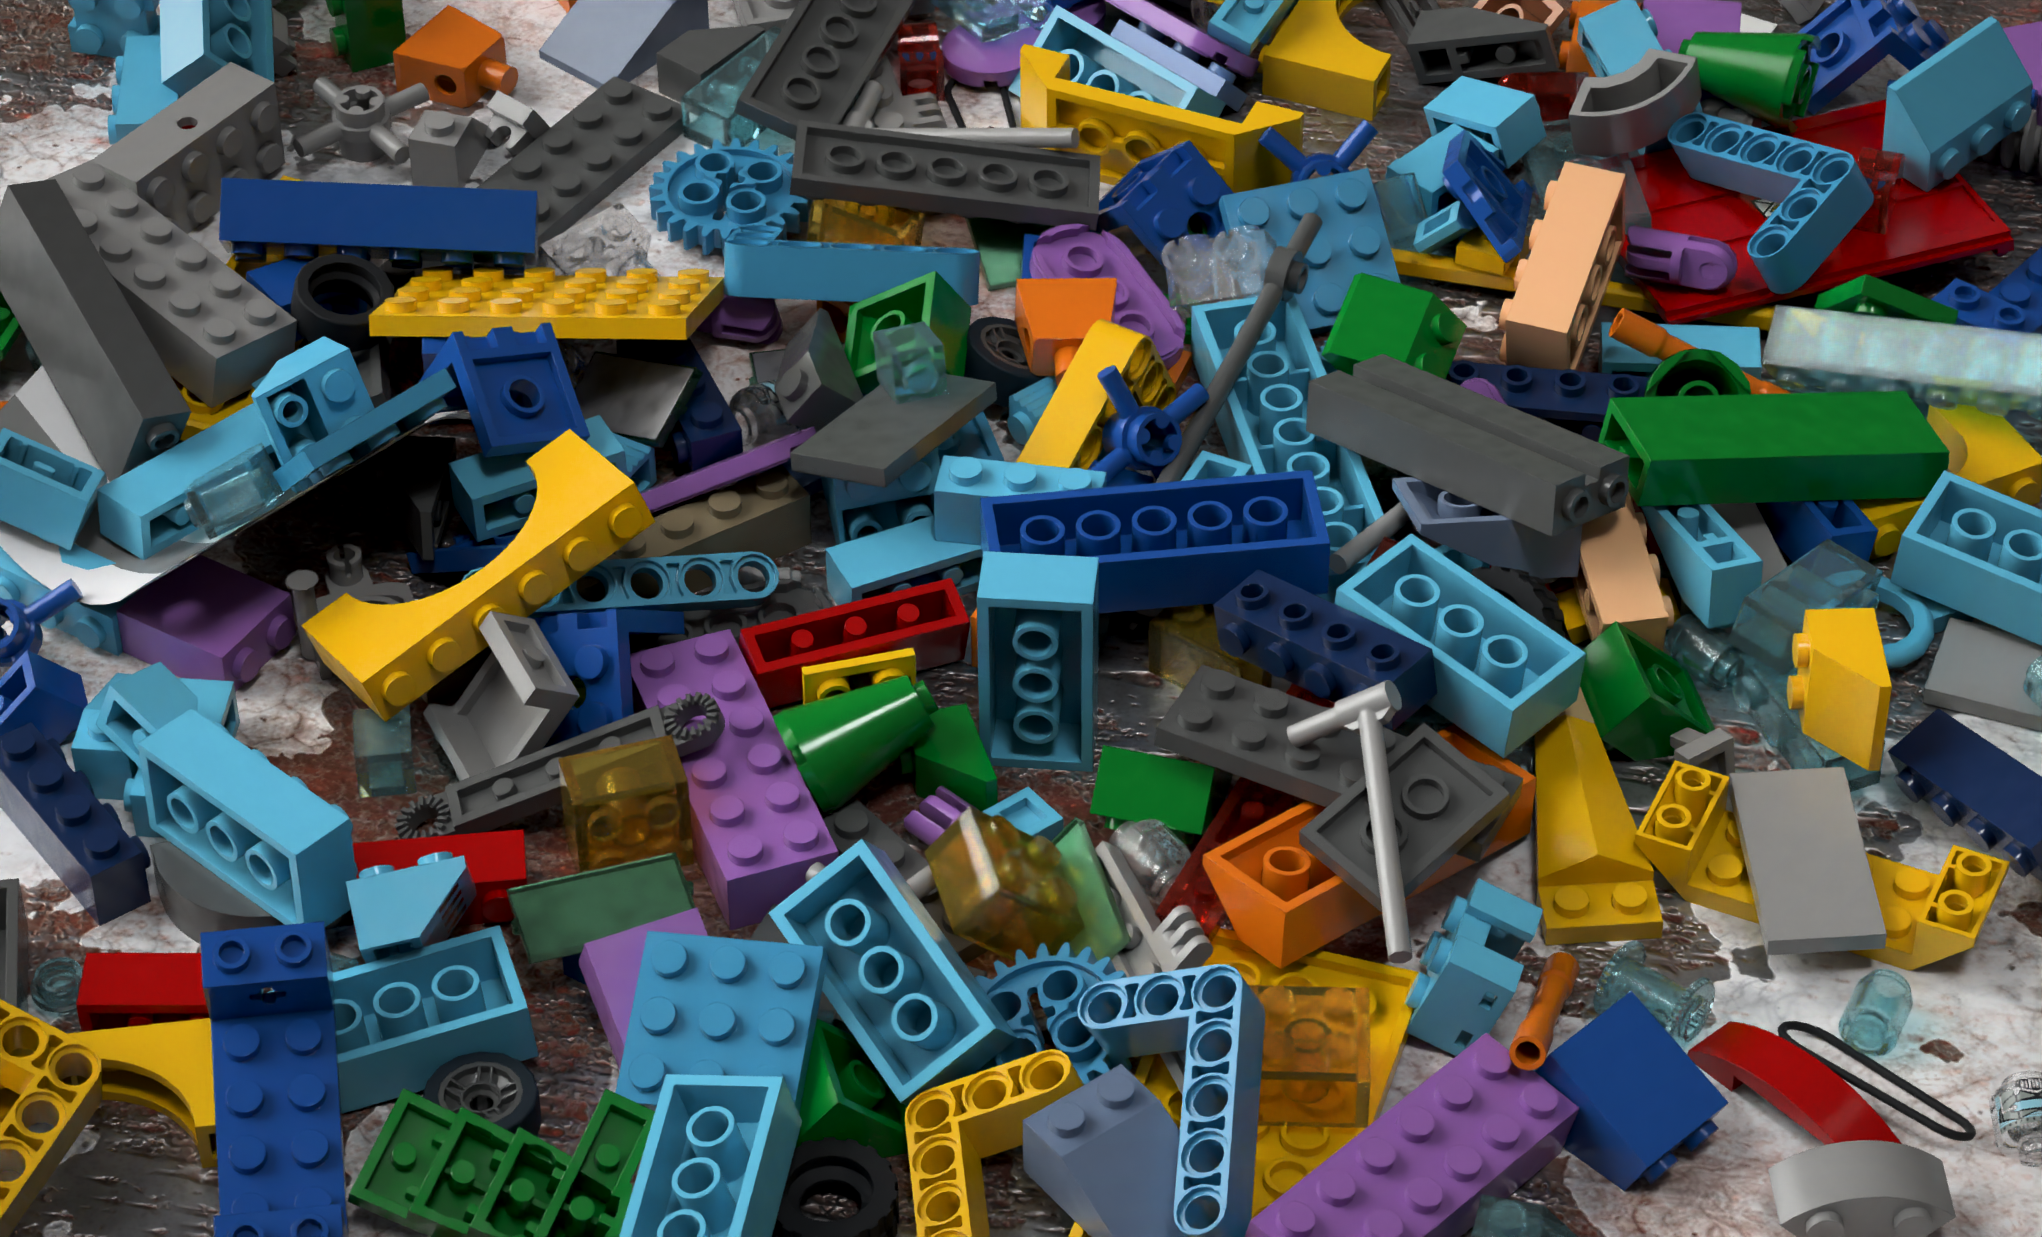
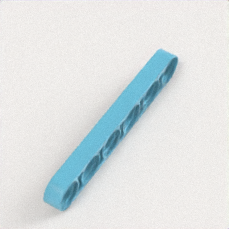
[461,551,779,617]

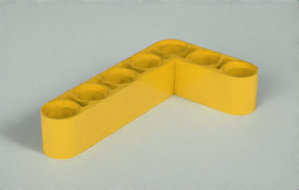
[1016,319,1176,470]
[0,999,103,1237]
[904,1049,1084,1237]

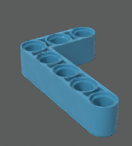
[1667,112,1874,294]
[724,225,980,306]
[1077,964,1265,1237]

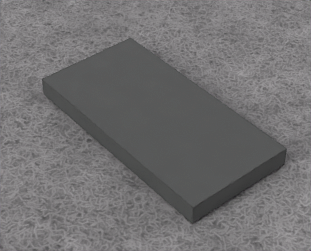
[790,367,997,488]

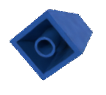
[1534,991,1729,1191]

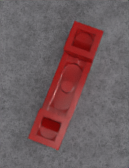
[1688,1021,1902,1145]

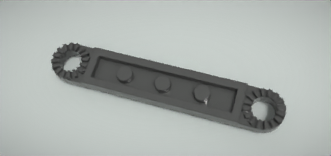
[395,692,725,839]

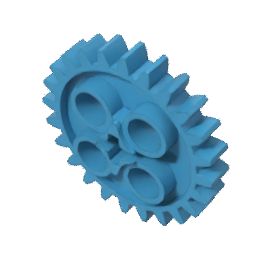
[649,138,813,257]
[973,942,1132,1085]

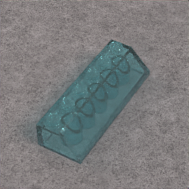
[1761,305,2042,421]

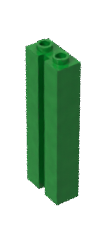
[1598,391,1950,506]

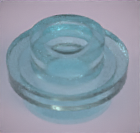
[30,957,83,1012]

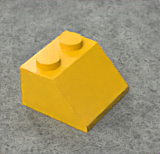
[1787,608,1892,771]

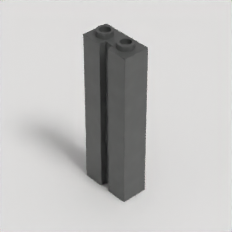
[0,179,191,482]
[1306,354,1630,537]

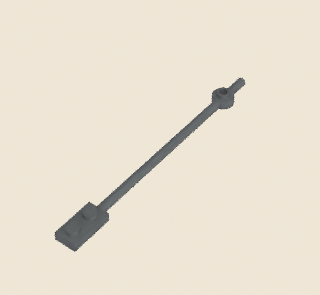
[1098,213,1323,658]

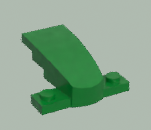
[347,1088,655,1237]

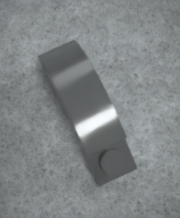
[150,841,353,944]

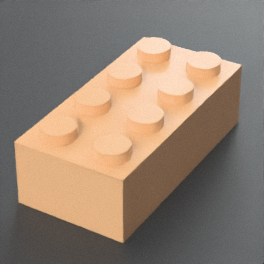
[1499,161,1626,370]

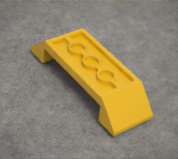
[1020,44,1304,193]
[1634,760,2010,971]

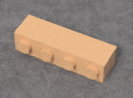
[1572,491,1674,651]

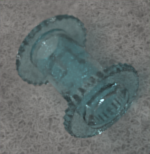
[1594,940,1715,1051]

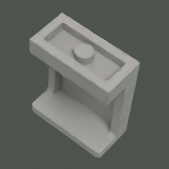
[423,611,580,781]

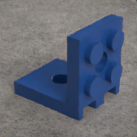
[1798,0,1950,115]
[1088,140,1235,301]
[418,322,590,458]
[527,609,685,749]

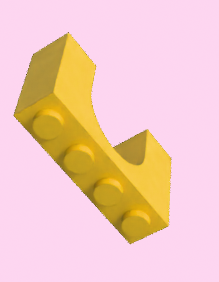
[1853,387,2042,561]

